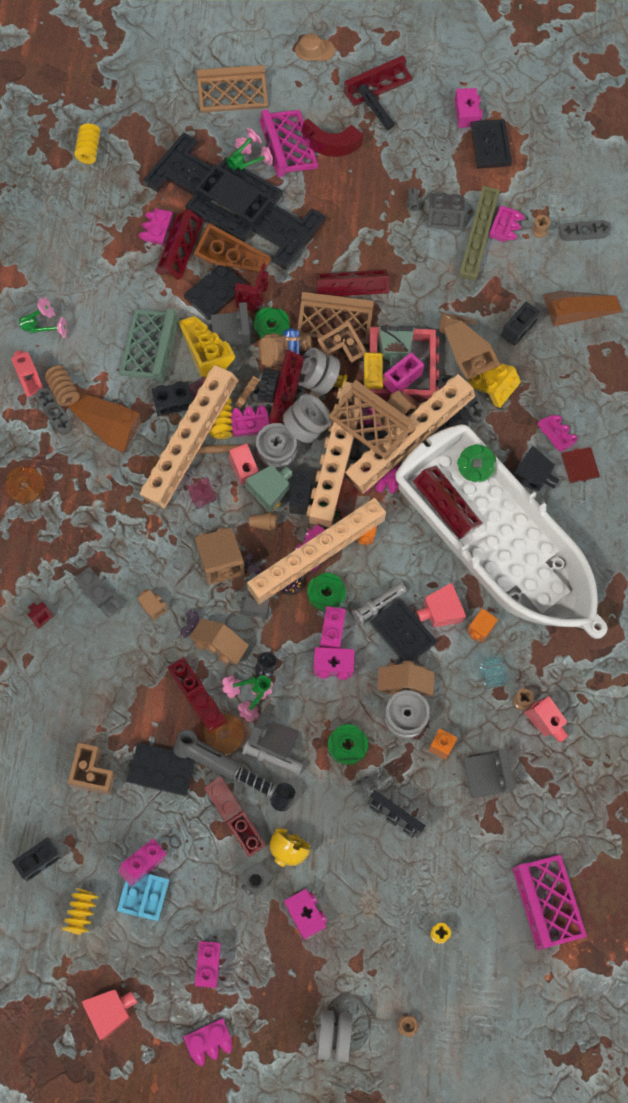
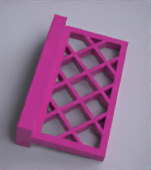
[259,110,318,177]
[512,855,587,951]

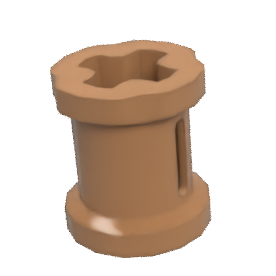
[532,215,550,238]
[513,689,534,710]

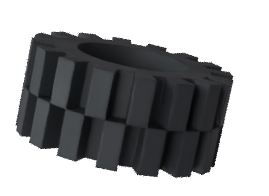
[258,367,280,403]

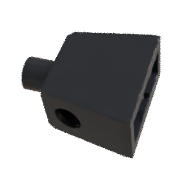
[513,446,560,491]

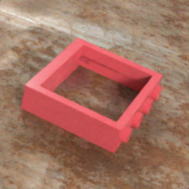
[369,327,439,401]

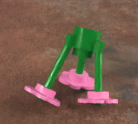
[226,128,273,170]
[19,297,67,338]
[222,675,273,722]

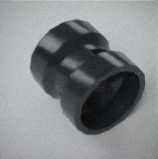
[255,652,277,679]

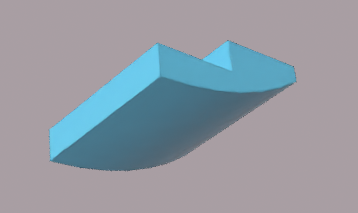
[117,874,169,921]

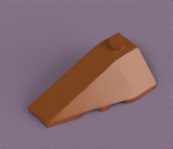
[193,223,272,273]
[543,291,622,327]
[67,392,141,453]

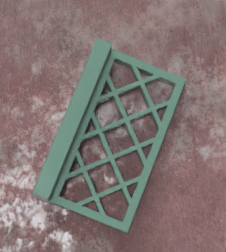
[120,309,179,382]

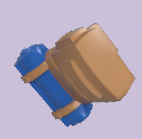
[259,328,301,368]

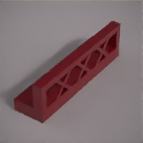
[344,55,412,107]
[155,209,204,280]
[316,269,389,296]
[269,350,304,425]
[413,465,483,540]

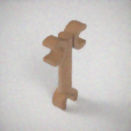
[235,376,260,409]

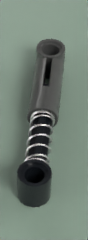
[173,730,296,812]

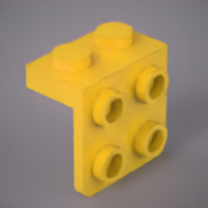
[468,363,521,408]

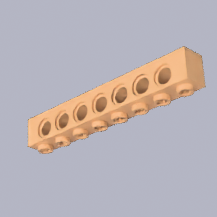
[140,365,239,509]
[345,374,475,494]
[307,382,366,528]
[247,498,386,604]

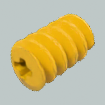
[74,123,101,164]
[209,398,233,440]
[62,888,99,936]

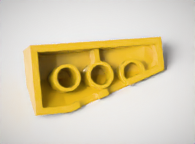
[178,316,235,382]

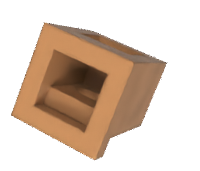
[137,589,168,622]

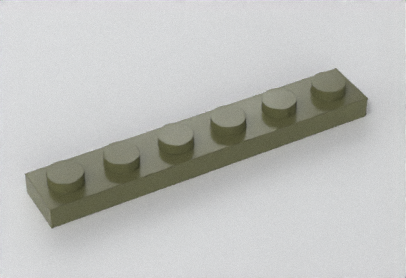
[459,186,500,281]

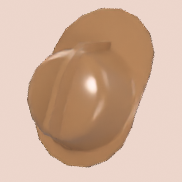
[295,33,335,61]
[438,311,478,334]

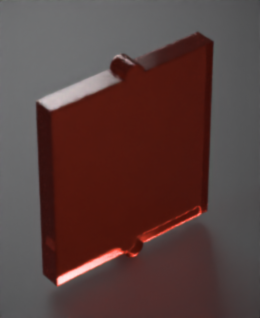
[561,447,600,483]
[336,478,358,517]

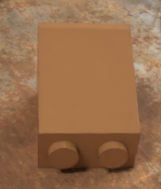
[444,320,500,380]
[195,527,245,585]

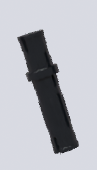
[357,84,395,131]

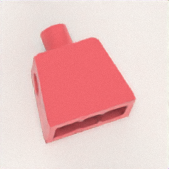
[11,350,43,397]
[228,443,259,485]
[416,583,466,627]
[524,696,569,743]
[82,989,137,1040]

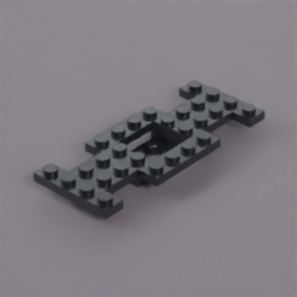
[143,132,326,271]

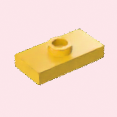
[364,353,383,389]

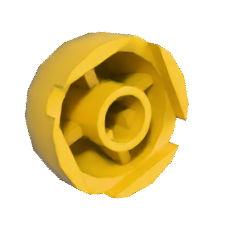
[270,827,312,867]

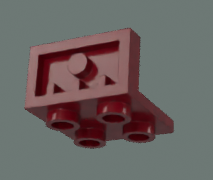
[235,264,269,313]

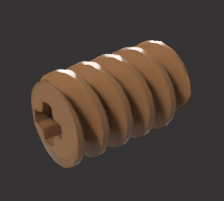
[45,365,80,406]

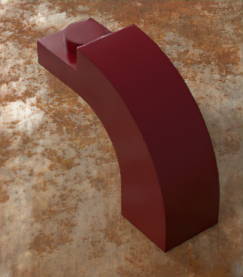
[301,118,364,157]

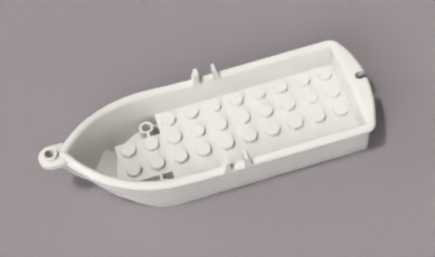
[395,424,607,639]

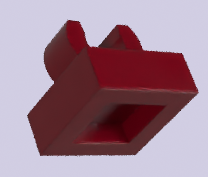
[27,602,53,629]

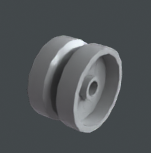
[298,348,340,395]
[283,394,332,443]
[256,423,297,471]
[384,690,430,739]
[316,1010,352,1062]

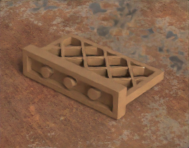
[197,65,268,113]
[297,292,374,346]
[328,380,416,460]

